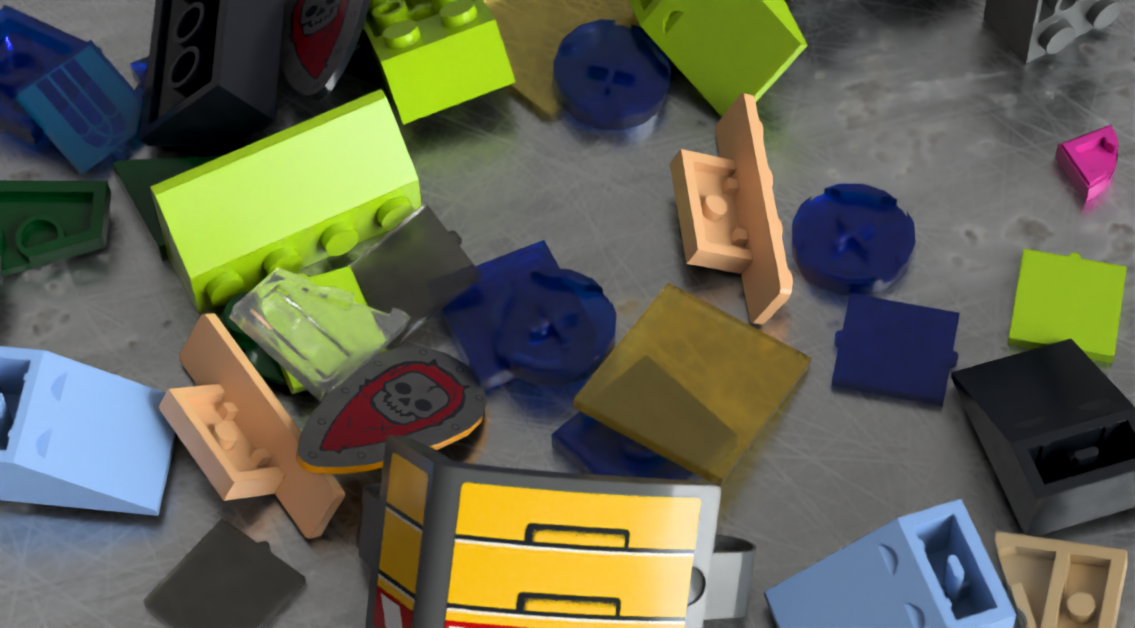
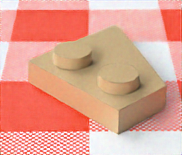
[995,531,1128,628]

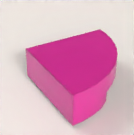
[1055,124,1119,202]

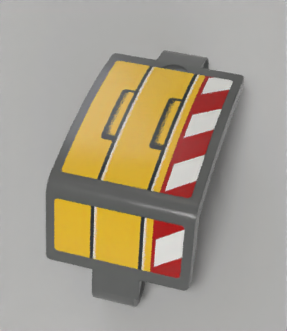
[356,436,756,628]

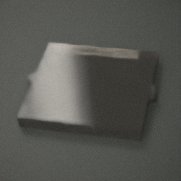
[347,203,483,345]
[143,518,306,628]

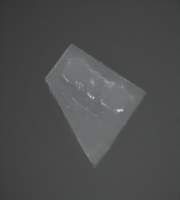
[229,267,411,402]

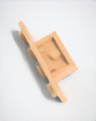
[669,93,793,325]
[158,313,345,539]

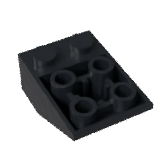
[951,339,1135,537]

